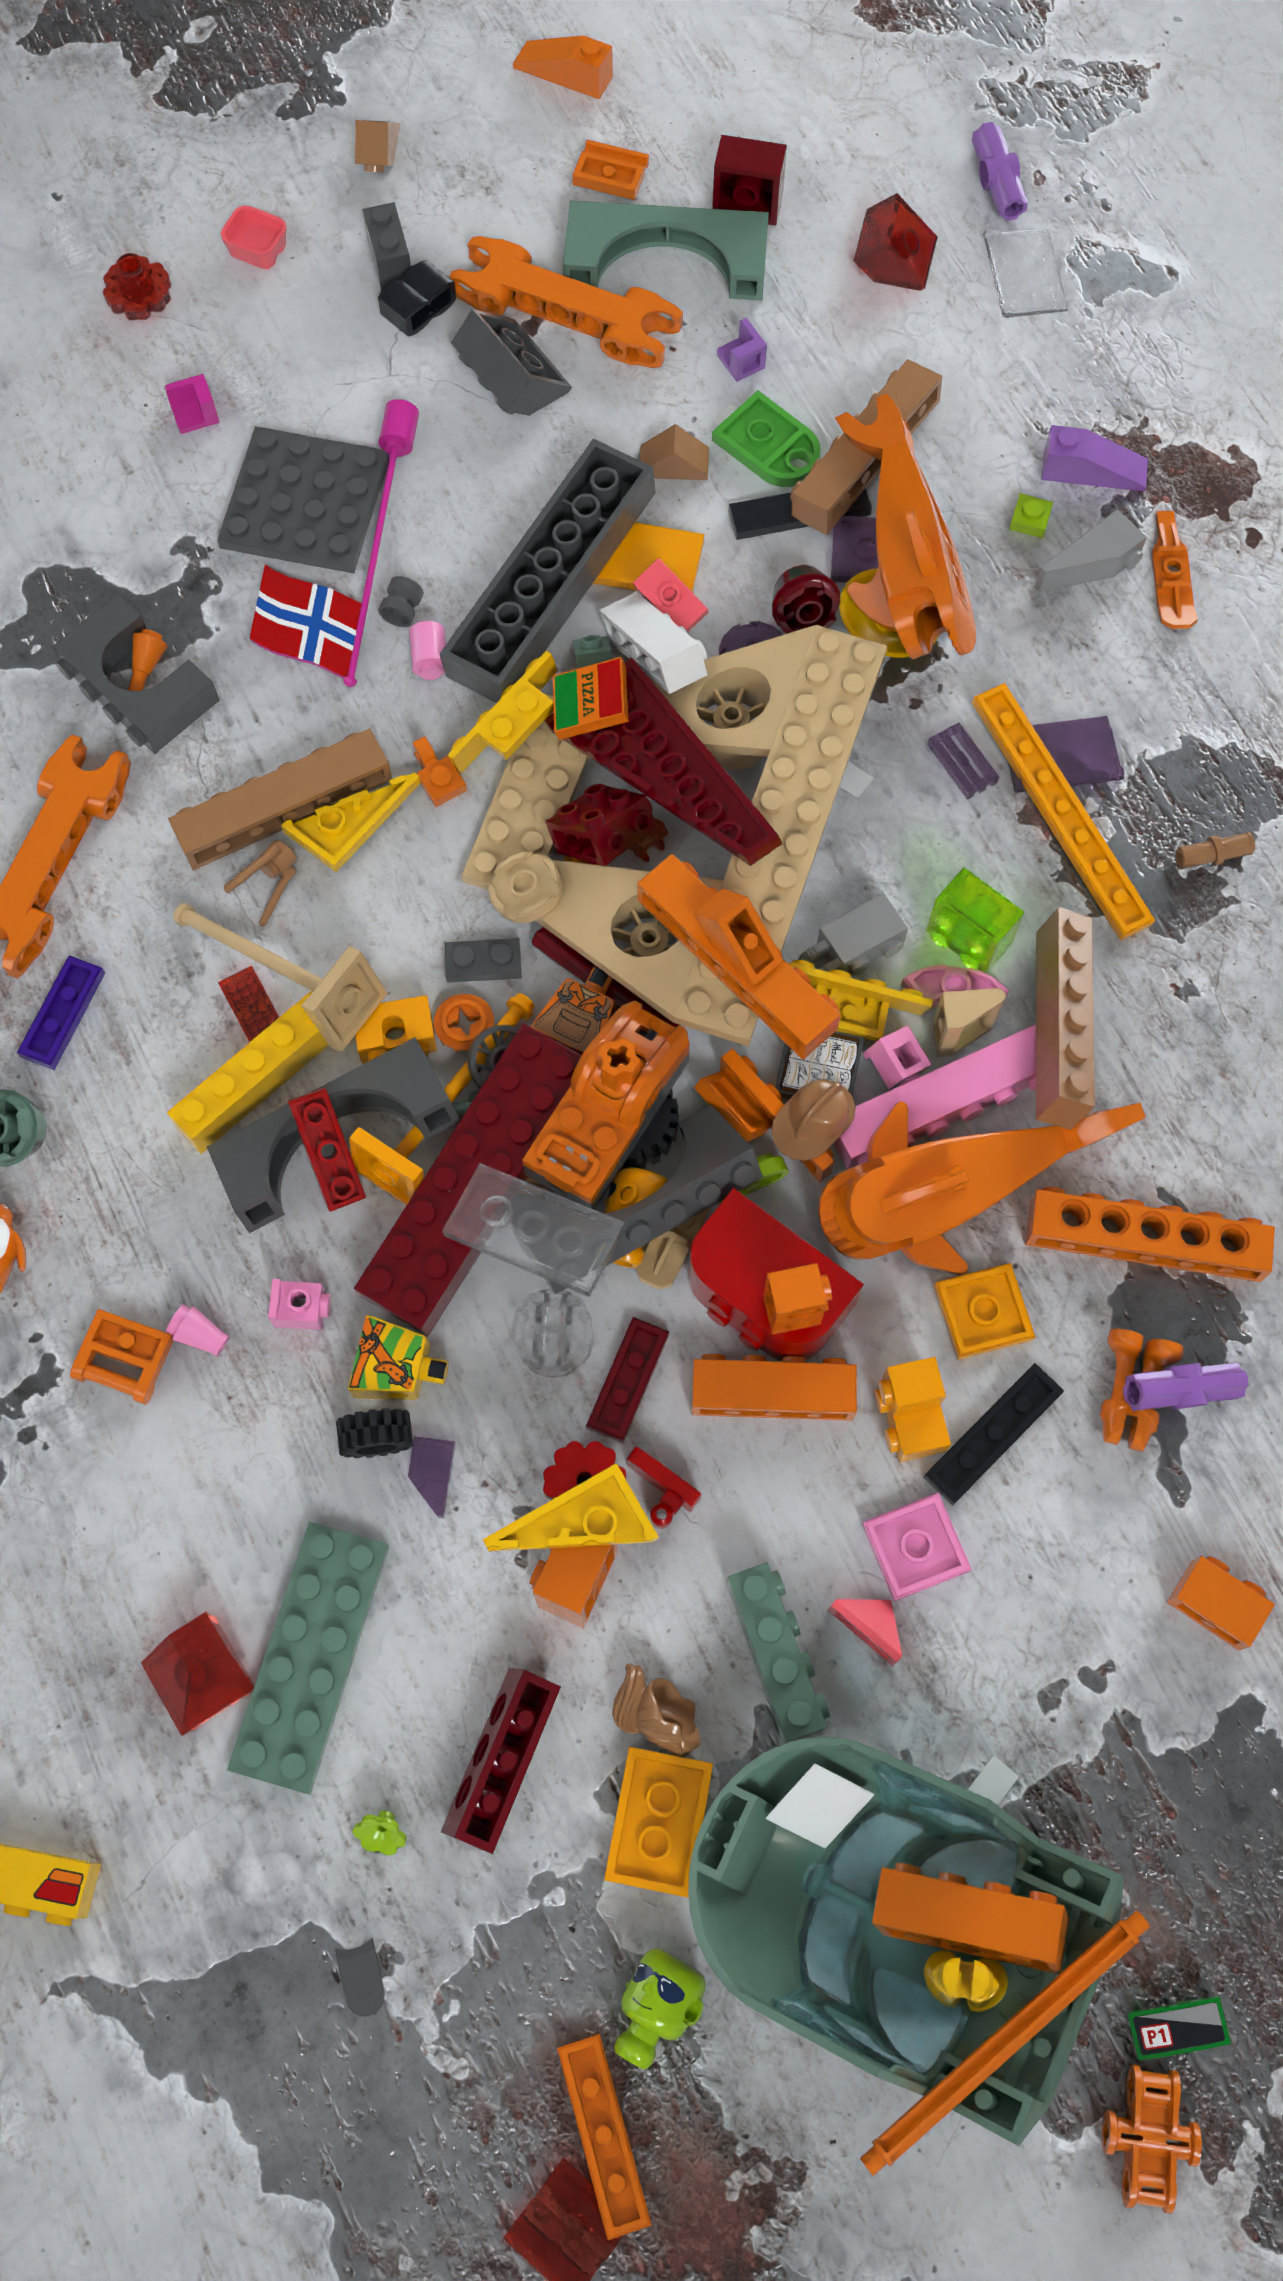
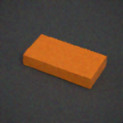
[694,1071,771,1142]

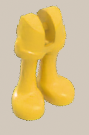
[924,1950,1008,2013]

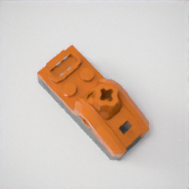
[522,1001,690,1213]

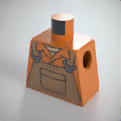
[531,967,618,1056]

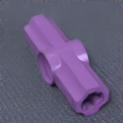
[972,122,1028,221]
[1123,1363,1249,1411]

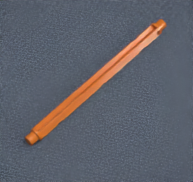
[860,1910,1150,2176]

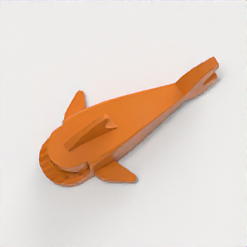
[835,393,976,660]
[818,1101,1146,1275]

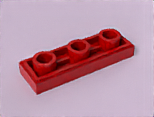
[287,1088,366,1212]

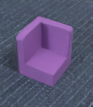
[717,318,767,382]

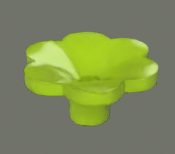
[352,1810,407,1855]

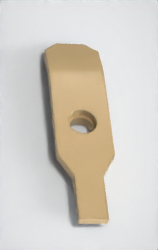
[636,1207,711,1290]

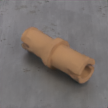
[1175,832,1255,869]

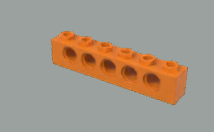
[1025,1187,1275,1282]

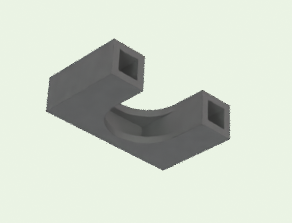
[52,594,220,754]

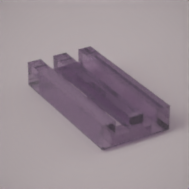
[927,722,1000,800]

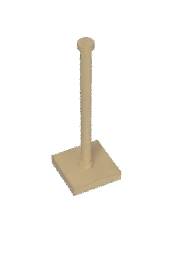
[173,903,388,1052]

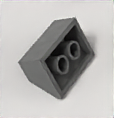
[451,309,572,416]

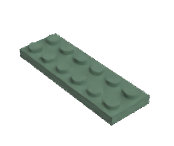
[227,1522,389,1795]

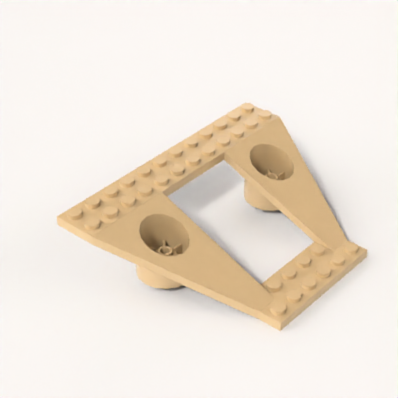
[462,625,887,1046]

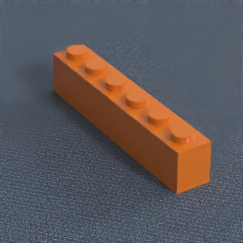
[637,854,841,1060]

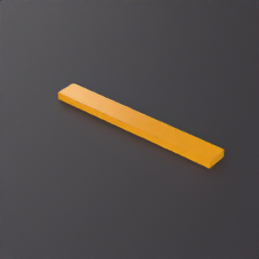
[972,683,1155,941]

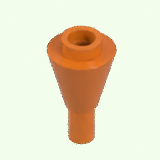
[128,629,168,691]

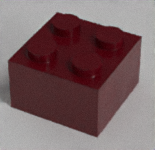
[712,135,787,226]

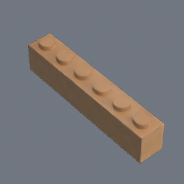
[790,359,942,535]
[168,728,392,870]
[1036,907,1095,1130]

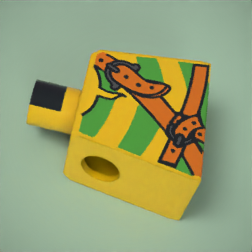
[348,1315,449,1400]

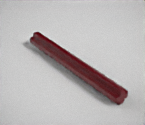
[531,927,688,1034]

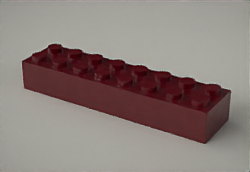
[353,1023,581,1337]

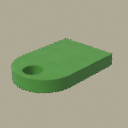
[712,390,821,487]

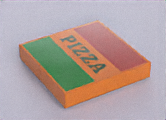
[553,657,629,740]

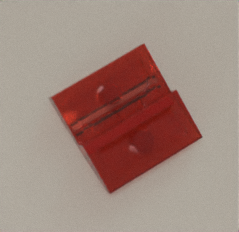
[501,2157,623,2281]

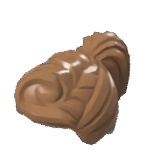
[612,1663,701,1757]

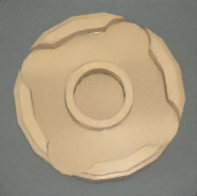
[488,851,564,923]

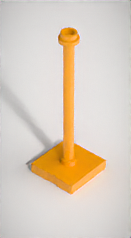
[349,993,535,1205]

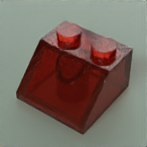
[853,193,938,291]

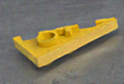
[281,772,421,872]
[482,1463,658,1552]

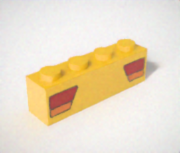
[0,1843,101,1926]

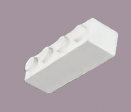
[599,592,708,694]

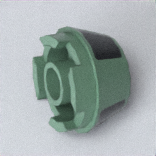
[0,1089,47,1167]

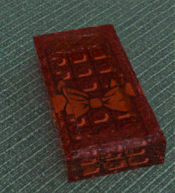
[218,966,279,1042]

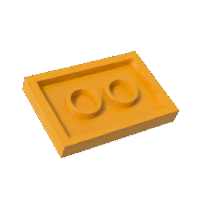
[604,1747,713,1898]

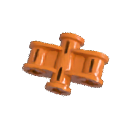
[1102,2064,1202,2214]

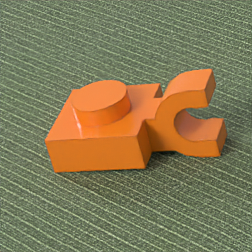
[412,736,467,808]

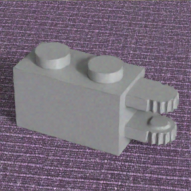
[799,893,908,975]

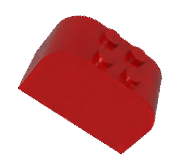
[689,1188,864,1361]

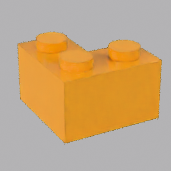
[874,1357,951,1463]

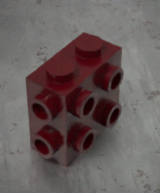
[545,784,657,867]

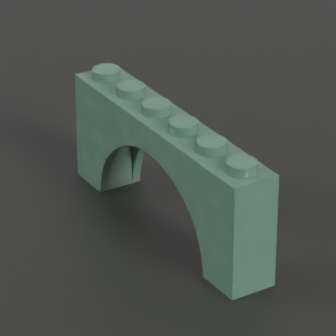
[563,200,769,301]

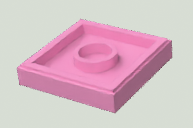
[862,1492,972,1602]

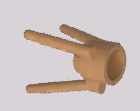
[224,840,297,926]

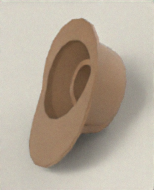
[772,1079,856,1161]

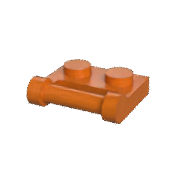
[70,1309,174,1405]

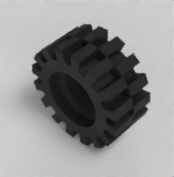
[336,1408,413,1458]

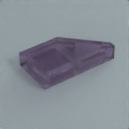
[408,1436,456,1519]

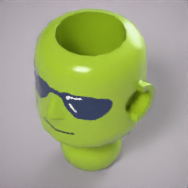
[614,1948,706,2070]

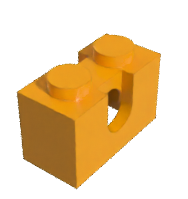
[355,995,437,1064]

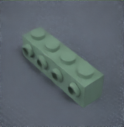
[726,1562,830,1744]

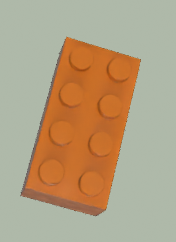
[872,1863,1069,1975]

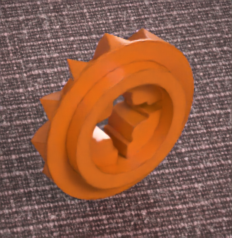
[434,994,495,1053]

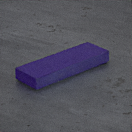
[17,955,105,1071]

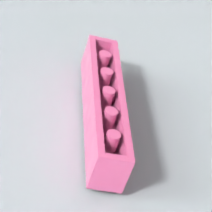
[833,1024,1036,1169]

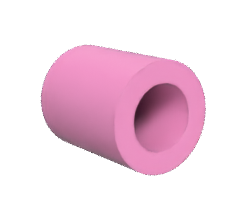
[409,621,446,680]

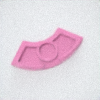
[901,964,1009,1009]

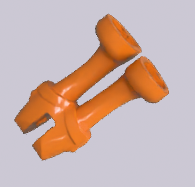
[1099,1328,1184,1452]

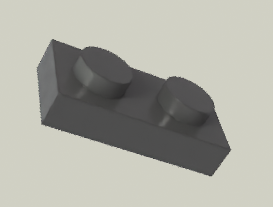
[444,938,522,983]

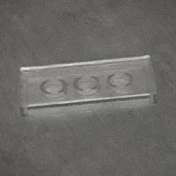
[442,1163,626,1297]

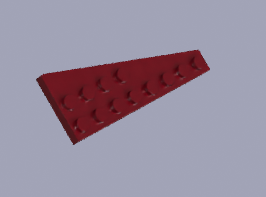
[544,658,783,866]

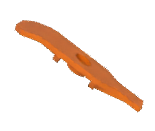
[1152,511,1198,629]

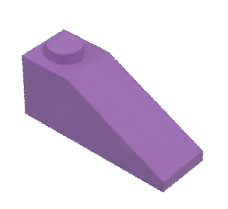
[1041,425,1148,492]

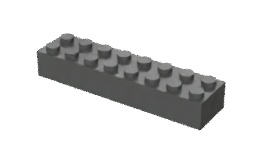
[439,438,656,703]

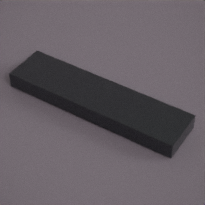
[728,488,872,540]
[923,1363,1064,1506]

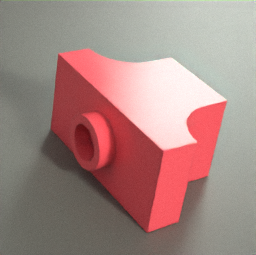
[633,558,709,633]

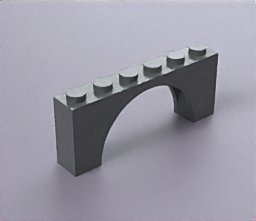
[207,1037,460,1233]
[507,1104,763,1295]

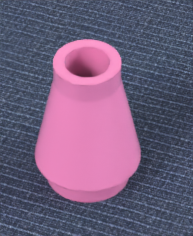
[166,1304,230,1357]

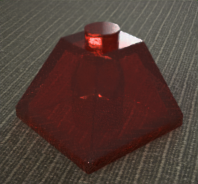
[141,1612,255,1736]

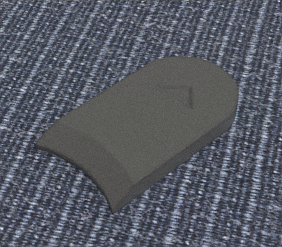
[335,1938,385,2017]

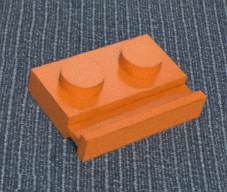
[572,139,649,200]

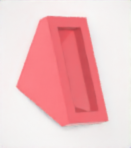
[827,1599,902,1666]

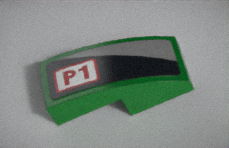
[1127,1996,1232,2061]

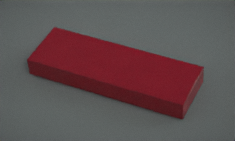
[586,1317,670,1444]

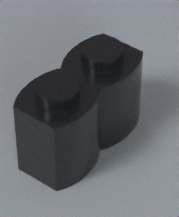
[378,260,456,337]

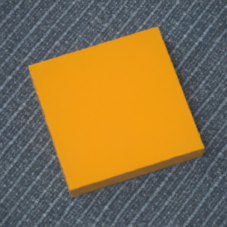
[934,1263,1036,1360]

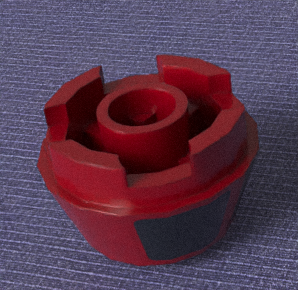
[772,565,840,634]

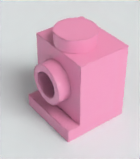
[862,1025,931,1090]
[268,1279,331,1330]

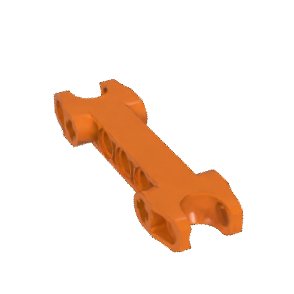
[449,236,683,368]
[0,734,131,979]

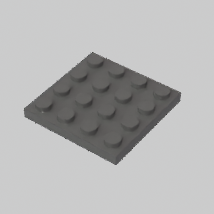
[217,426,389,574]

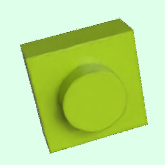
[1009,493,1054,538]

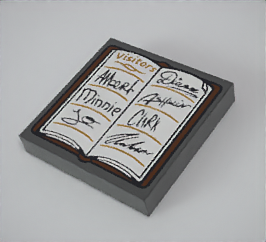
[775,1031,864,1099]

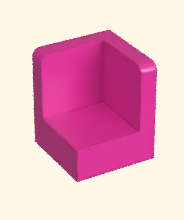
[164,374,220,434]

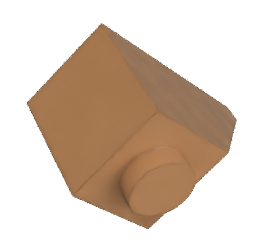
[355,120,400,173]

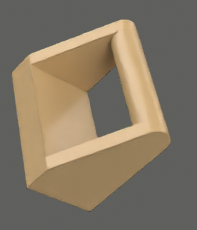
[932,988,1006,1057]

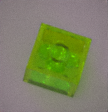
[926,867,1025,973]

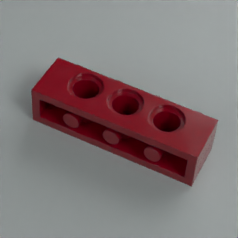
[441,1668,561,1854]

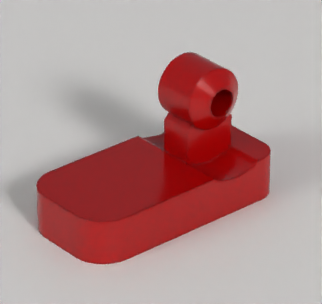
[625,1446,702,1529]

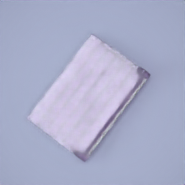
[1008,716,1124,793]

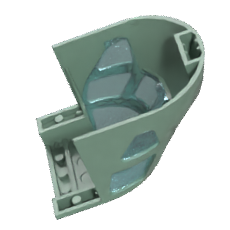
[688,1737,1124,2146]

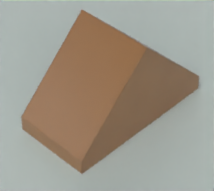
[640,424,709,480]

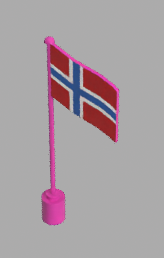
[250,399,419,687]

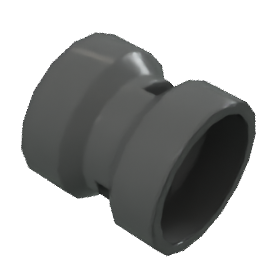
[378,576,424,627]

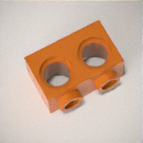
[763,1263,832,1335]

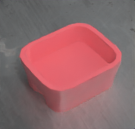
[221,205,287,269]

